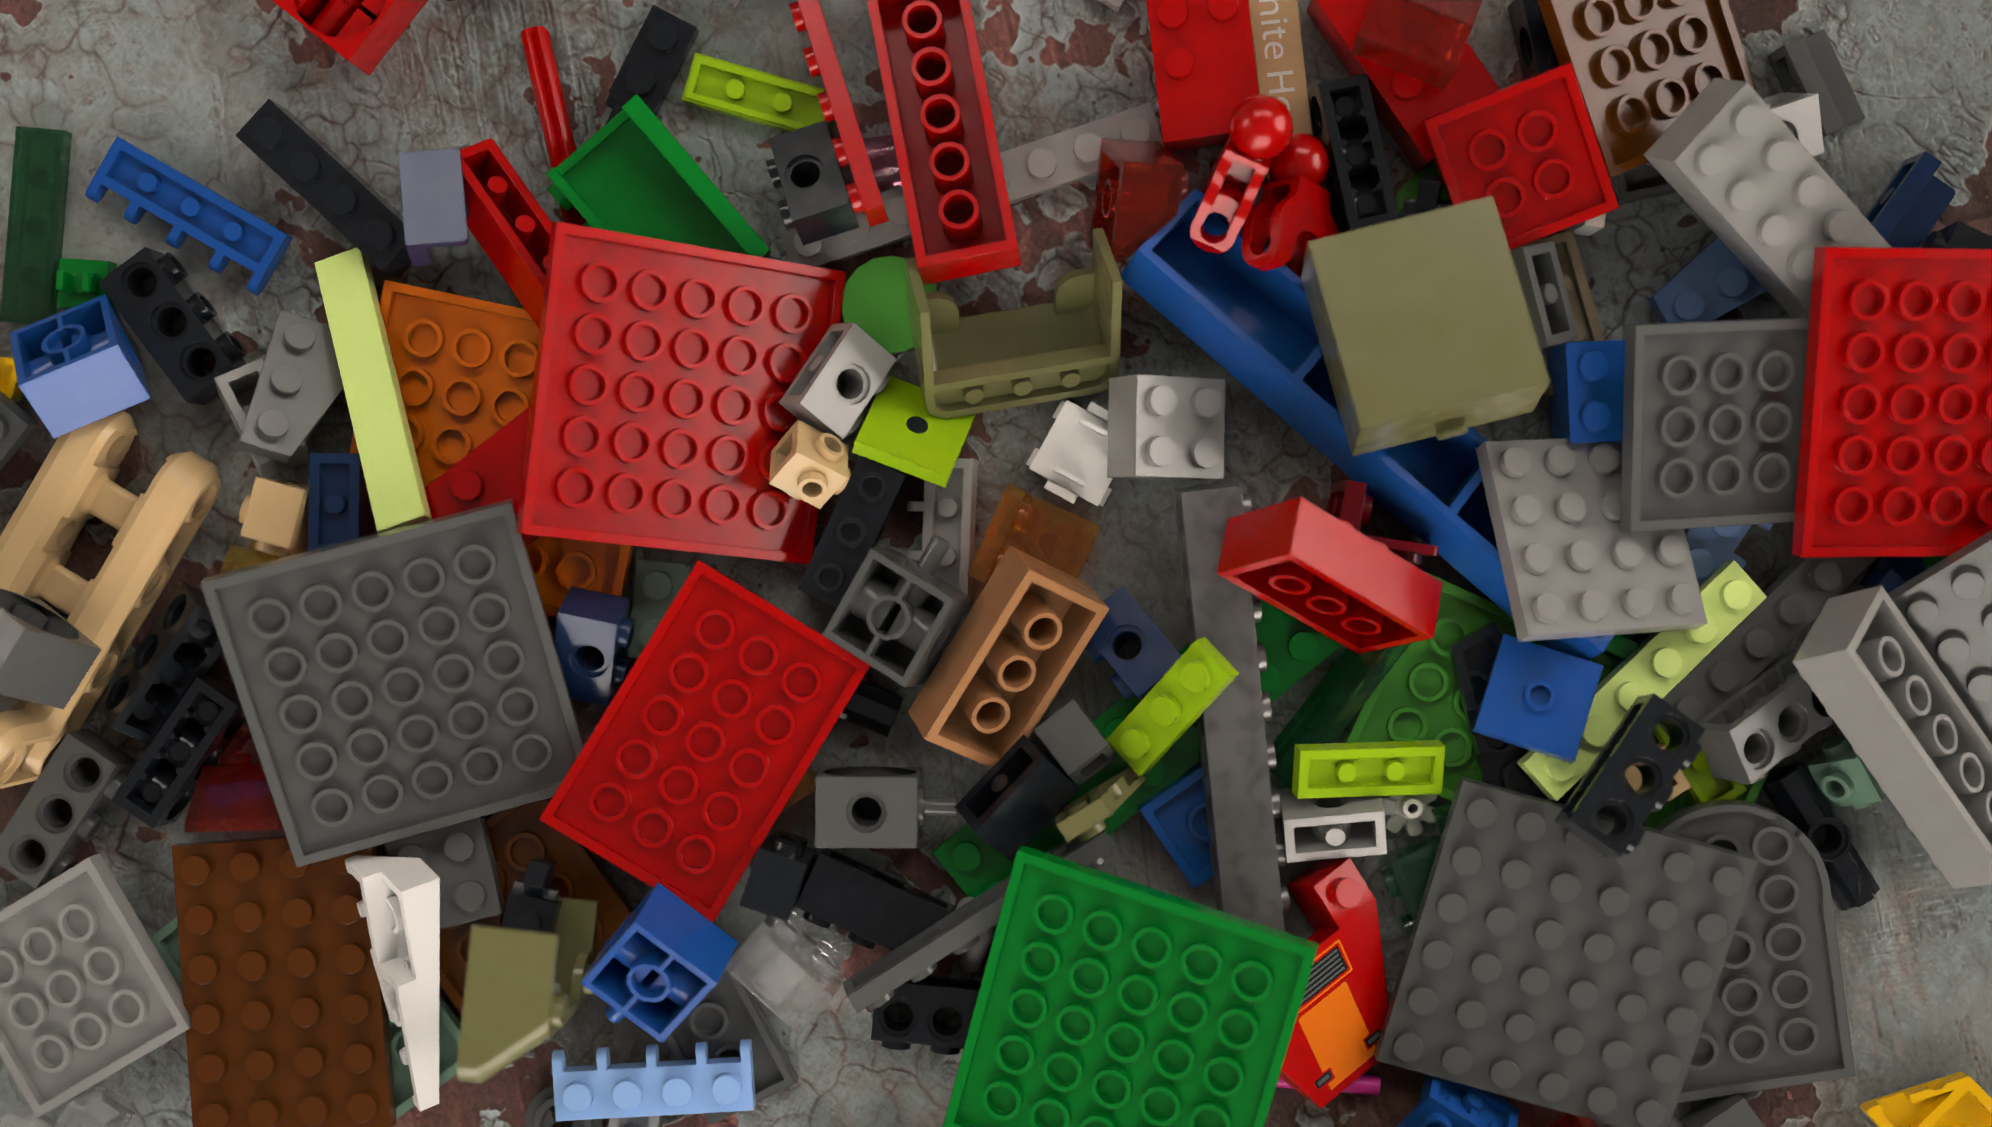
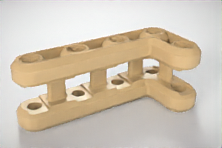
[0,410,221,789]

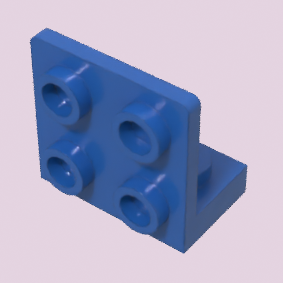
[1396,1074,1519,1127]

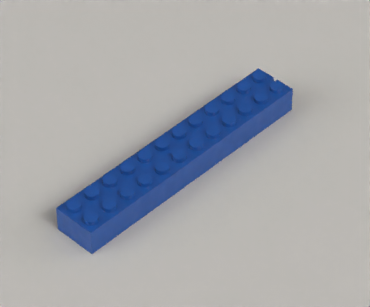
[1120,188,1615,660]

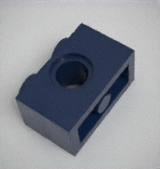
[1085,585,1181,701]
[555,586,635,706]

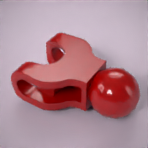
[1190,94,1294,253]
[1242,133,1339,278]

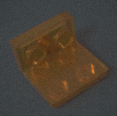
[967,484,1100,583]

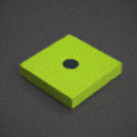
[852,376,976,488]

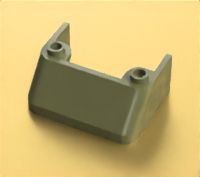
[905,227,1123,419]
[456,896,599,1083]

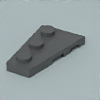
[237,310,344,464]

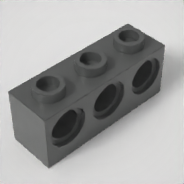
[1697,649,1834,784]
[0,729,137,889]

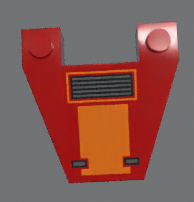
[1279,858,1388,1109]

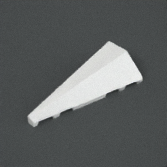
[344,855,440,1111]

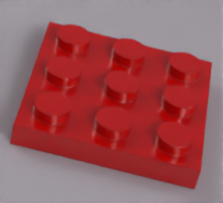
[1421,63,1619,250]

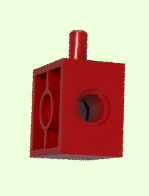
[272,0,428,76]

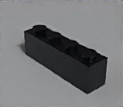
[235,99,412,278]

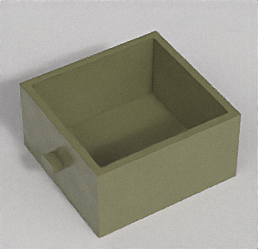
[1301,196,1550,457]

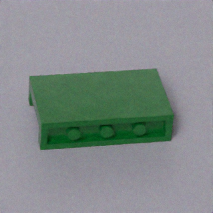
[545,94,770,257]

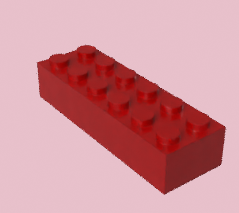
[867,0,1022,285]

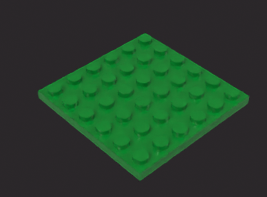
[943,845,1319,1127]

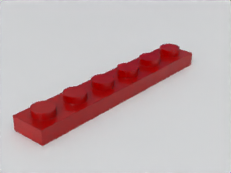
[789,0,889,227]

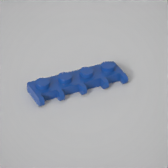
[85,136,294,296]

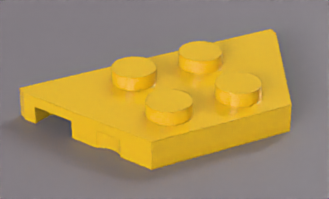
[1859,1071,1992,1127]

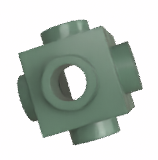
[1807,734,1886,809]

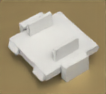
[1026,400,1113,507]

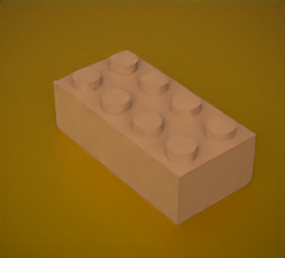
[908,546,1110,768]

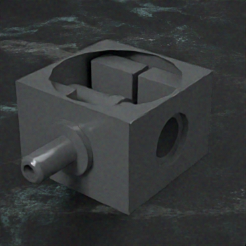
[822,536,973,687]
[0,588,102,709]
[815,766,959,848]

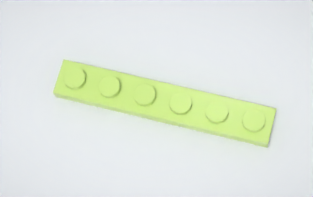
[1517,560,1767,801]

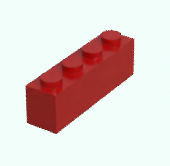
[460,138,552,328]

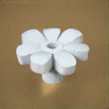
[1381,794,1438,836]

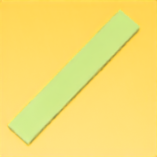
[314,247,432,533]

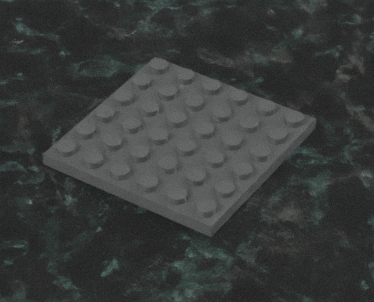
[200,499,585,867]
[1374,776,1758,1127]

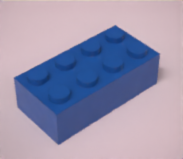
[1547,340,1625,444]

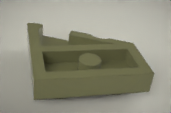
[1055,766,1146,842]

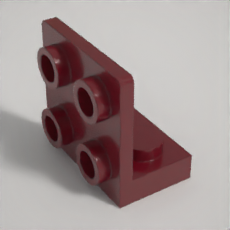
[1327,480,1439,565]

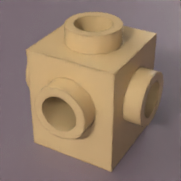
[769,419,851,509]

